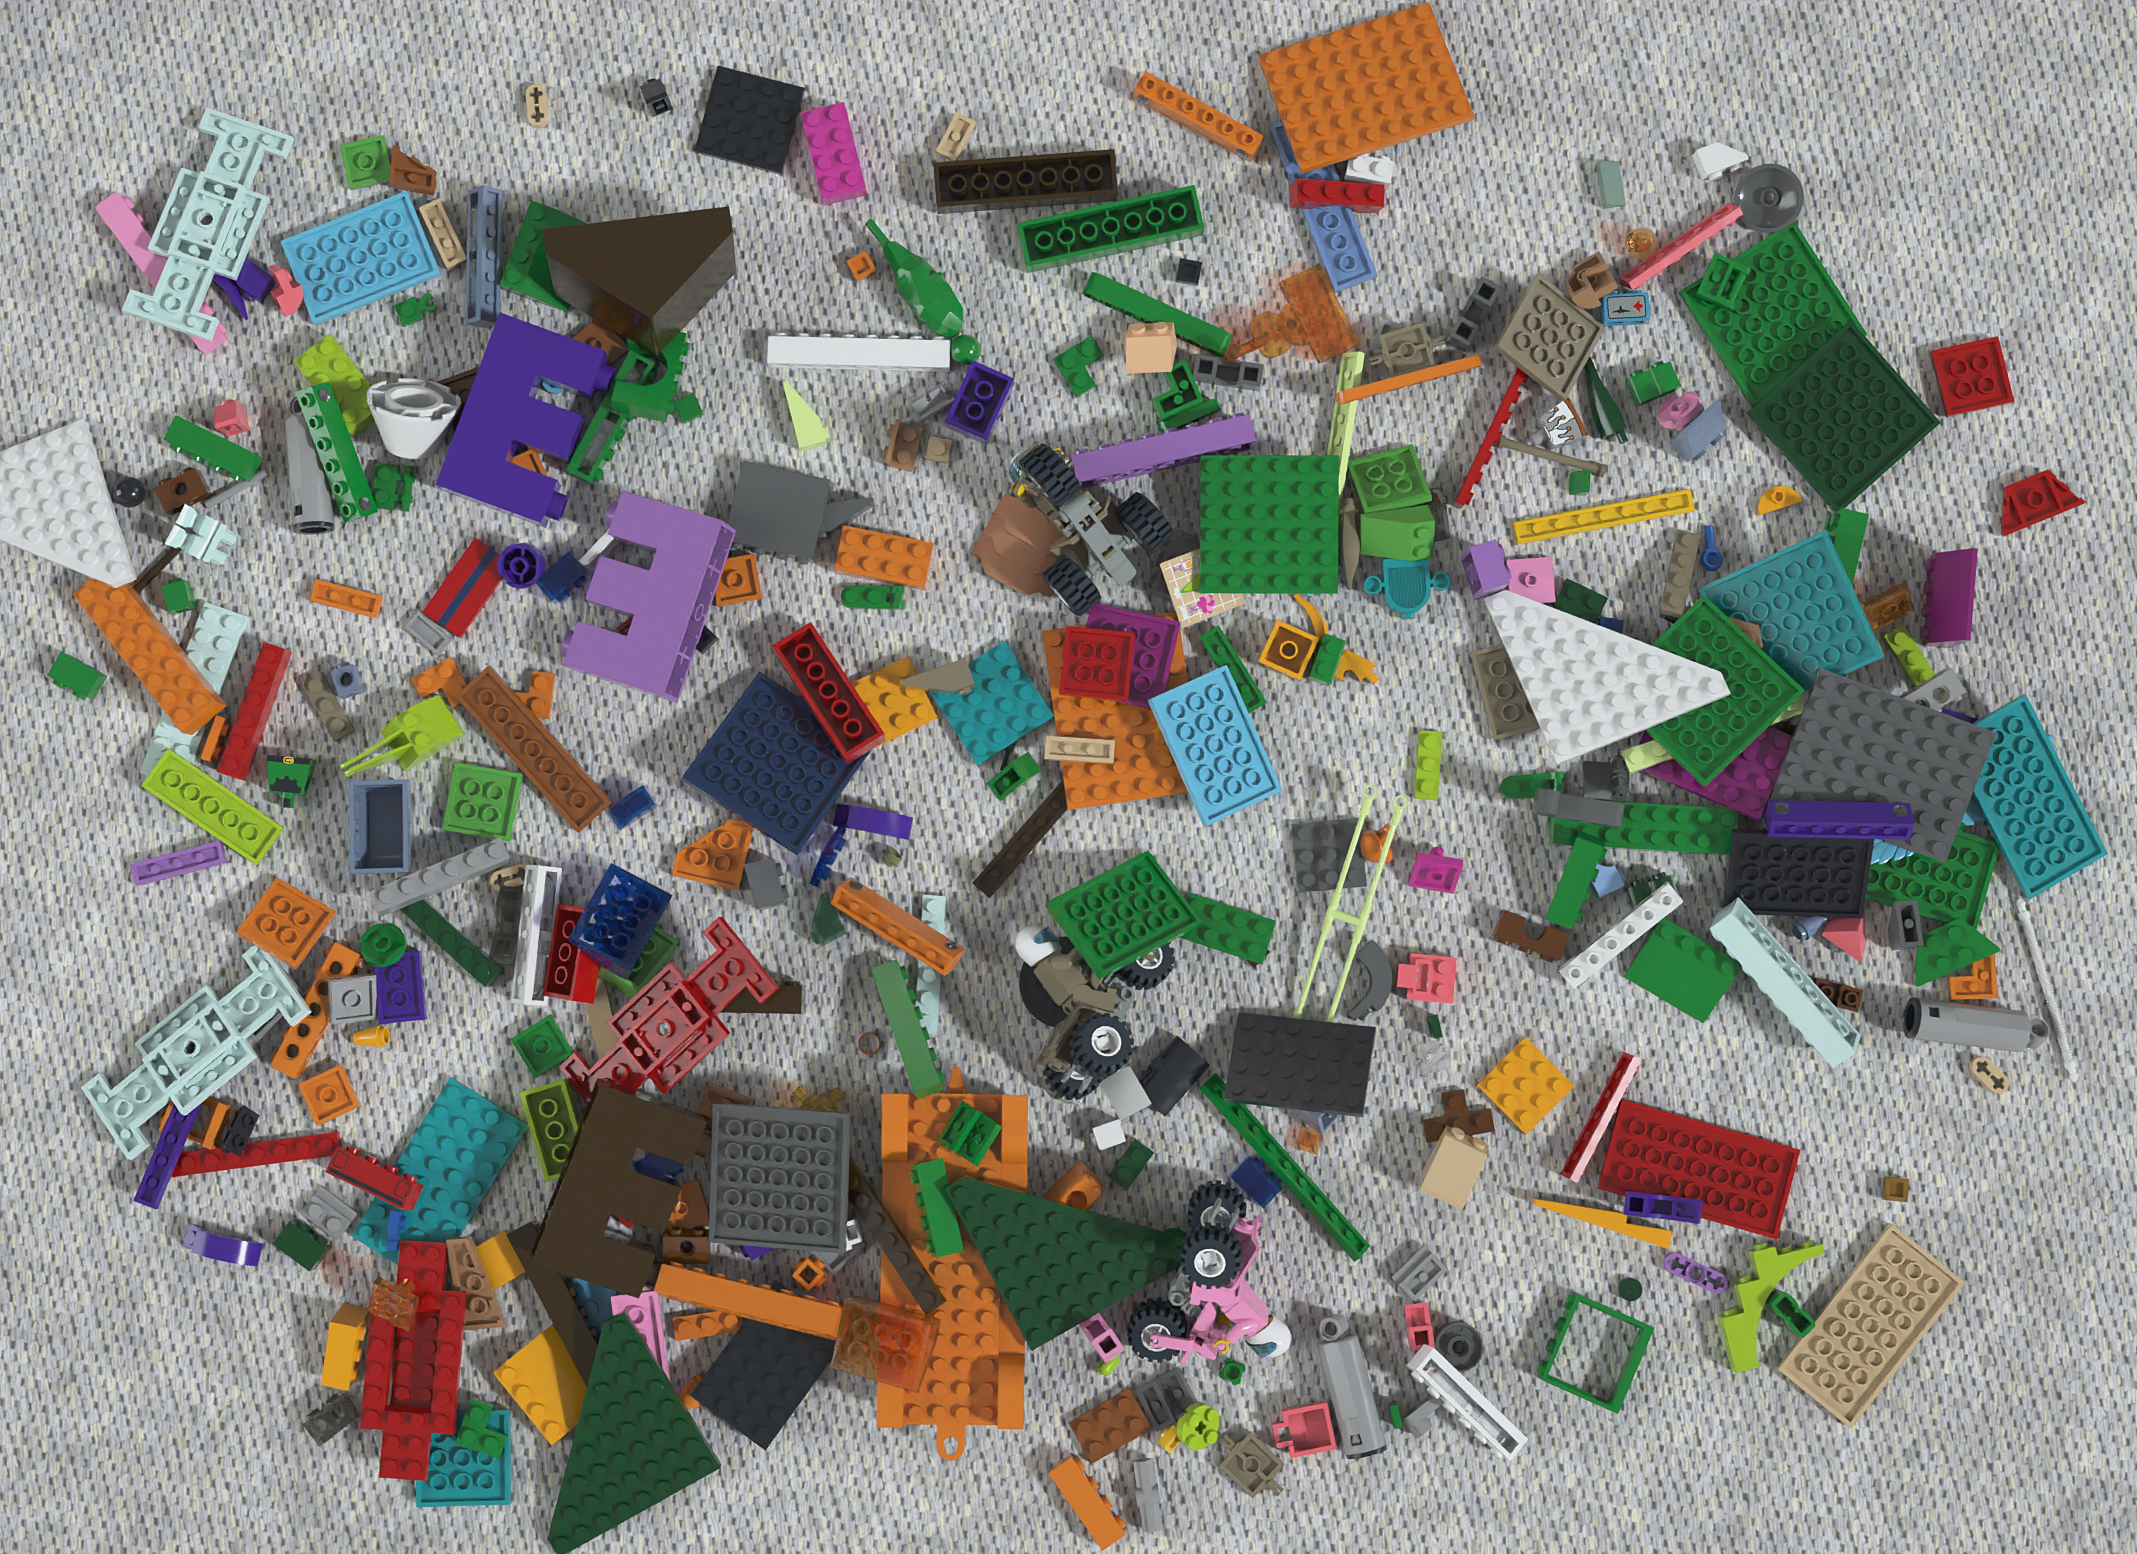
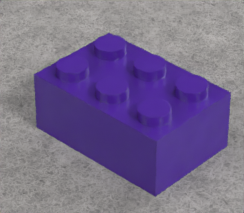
[945,360,1015,445]

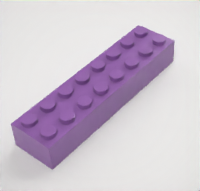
[1071,412,1256,489]

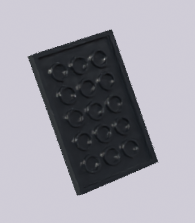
[1722,828,1874,918]
[1224,1012,1376,1117]
[690,1280,849,1451]

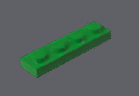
[1199,625,1267,714]

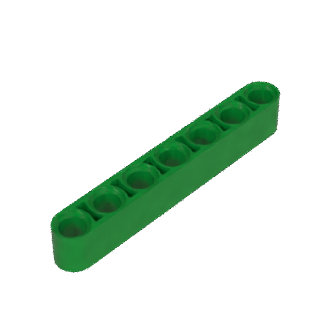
[1082,272,1233,358]

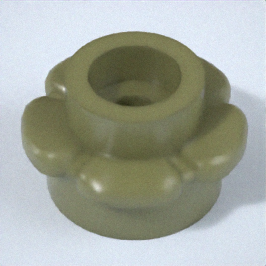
[881,846,902,867]

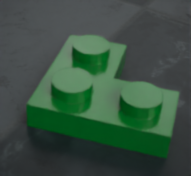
[1053,335,1104,398]
[455,1397,508,1458]

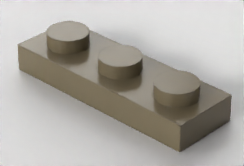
[301,671,356,742]

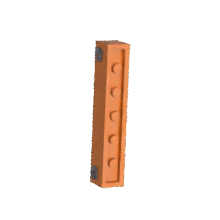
[1133,71,1263,162]
[830,877,965,976]

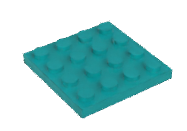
[930,641,1054,766]
[416,1409,512,1507]

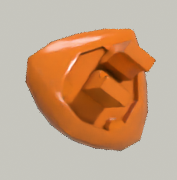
[1360,823,1396,863]

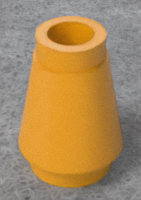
[353,1025,390,1048]

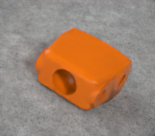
[1042,1160,1103,1210]

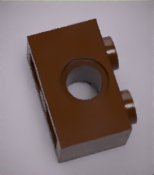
[154,467,212,516]
[663,1226,711,1264]

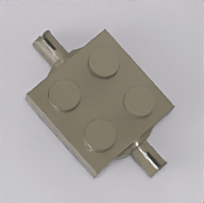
[1369,322,1446,378]
[1219,1431,1285,1499]

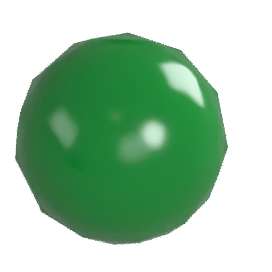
[950,334,981,365]

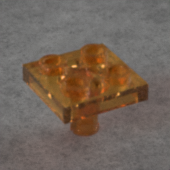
[368,1276,419,1332]

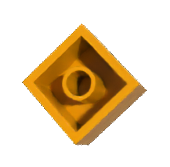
[1258,620,1319,682]

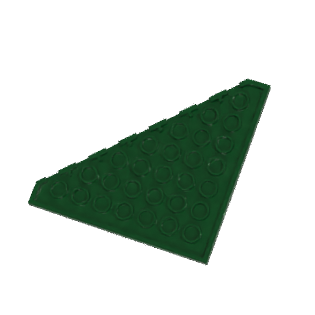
[944,1175,1184,1351]
[547,1309,721,1554]

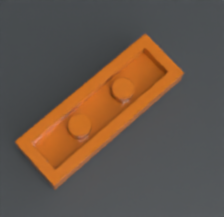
[309,579,384,619]
[672,1311,744,1341]

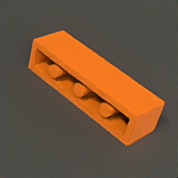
[1049,1453,1126,1551]

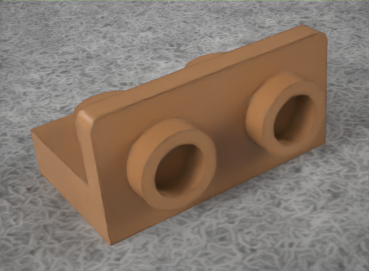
[882,419,924,473]

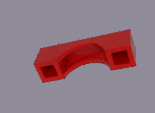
[1289,178,1384,213]

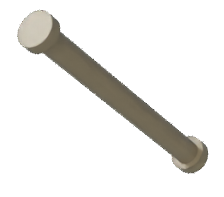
[1497,435,1607,478]

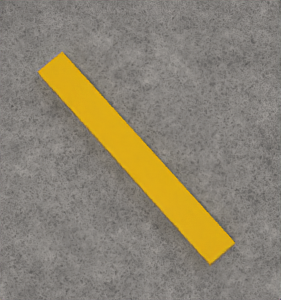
[1512,489,1695,545]

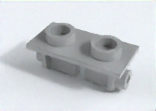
[907,383,955,423]

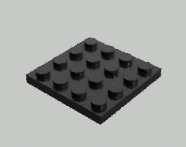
[694,66,805,175]

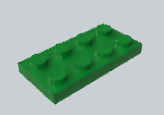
[1179,893,1277,965]

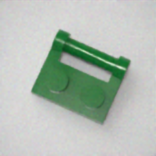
[1695,252,1751,312]

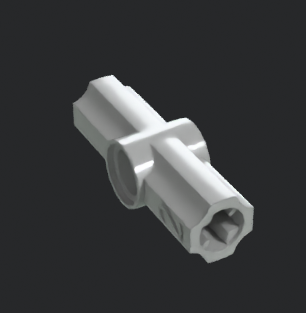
[1133,1458,1162,1533]

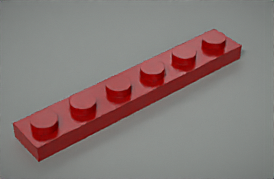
[1560,1052,1641,1183]

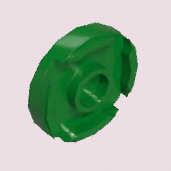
[360,923,407,967]

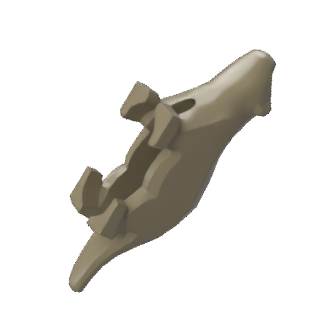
[1338,498,1360,590]

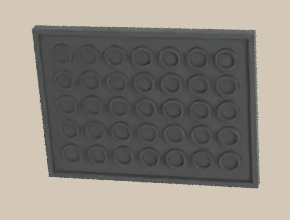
[1769,668,1997,863]

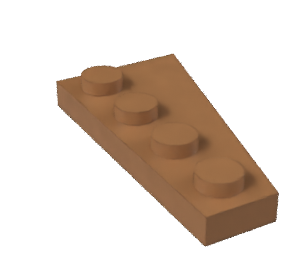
[446,1236,507,1330]

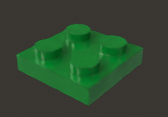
[511,1014,574,1078]

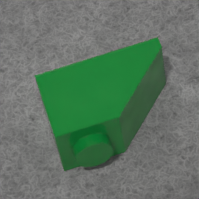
[987,752,1042,801]

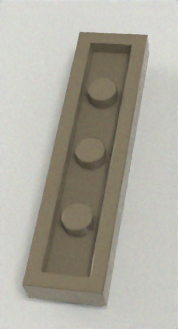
[1659,529,1700,618]

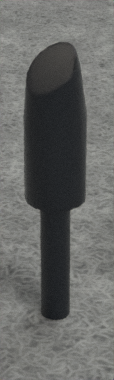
[1000,742,1016,771]

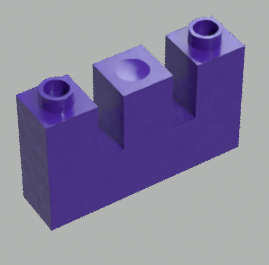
[436,312,616,528]

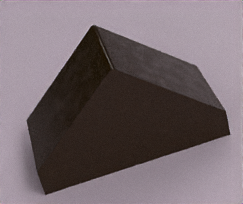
[543,206,736,356]

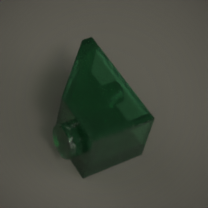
[810,893,848,947]

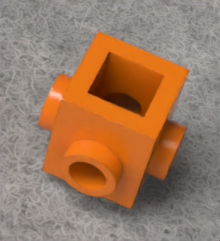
[792,1256,827,1291]

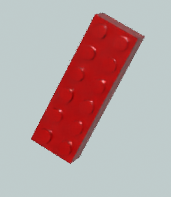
[772,622,885,765]

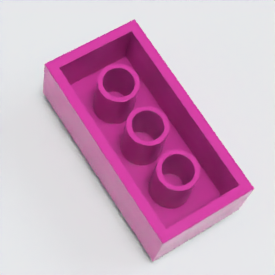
[800,102,867,206]

